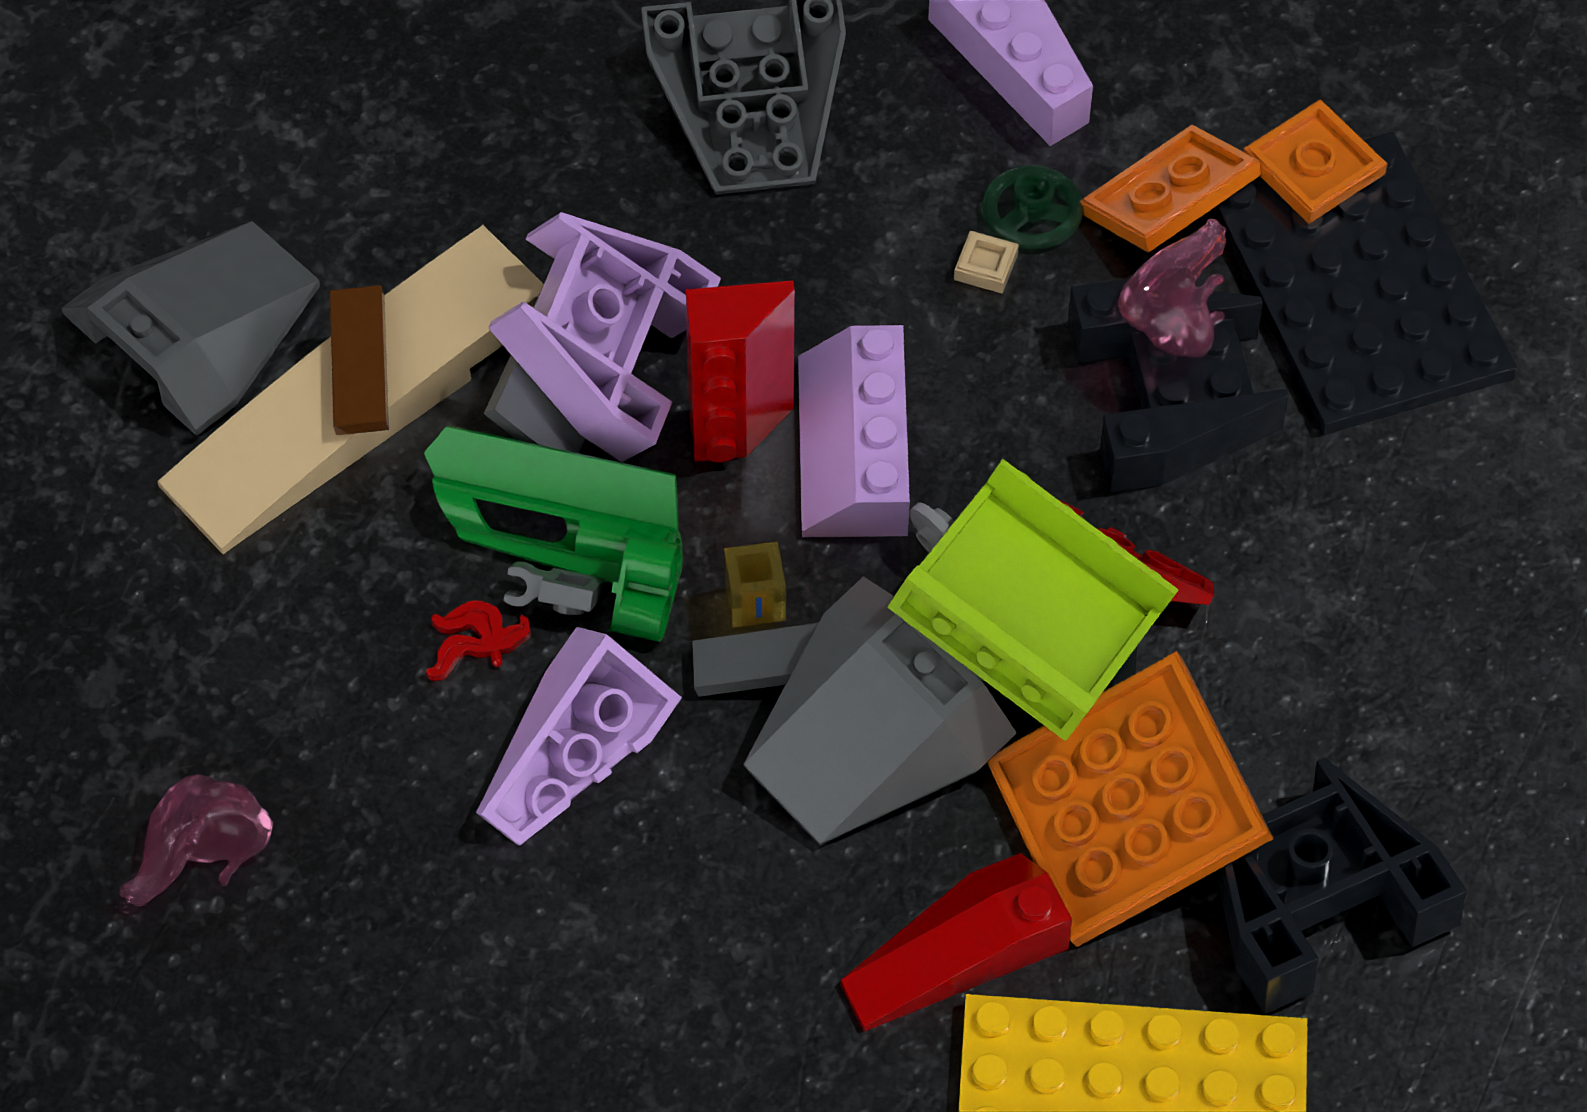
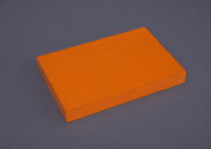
[1080,125,1262,253]

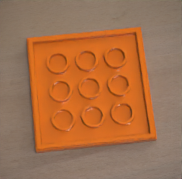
[987,651,1273,947]

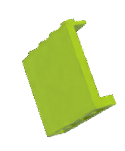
[887,459,1178,741]

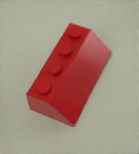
[685,280,795,463]

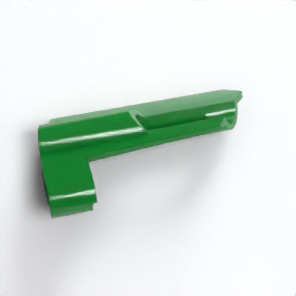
[424,425,683,642]

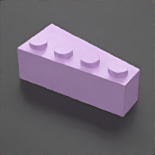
[928,0,1093,146]

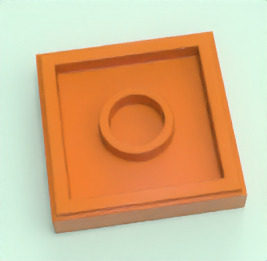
[1243,99,1387,224]

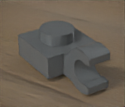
[503,562,605,615]

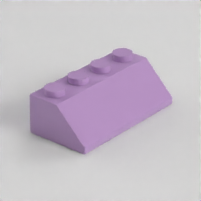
[798,325,910,537]

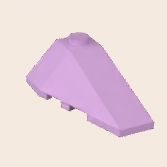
[476,627,682,845]

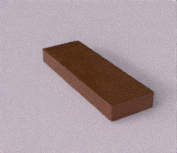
[330,285,389,435]

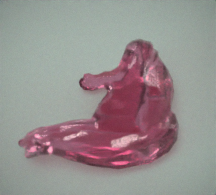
[1118,218,1227,358]
[119,774,273,906]

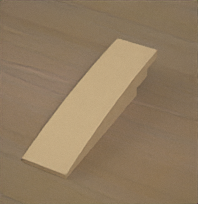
[158,225,544,554]

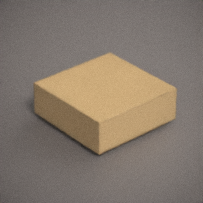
[954,231,1019,294]

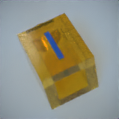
[724,541,786,628]

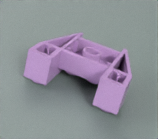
[488,212,721,462]

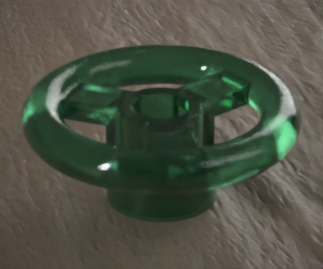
[982,165,1083,249]

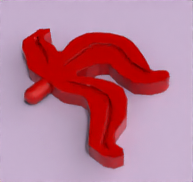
[426,600,531,681]

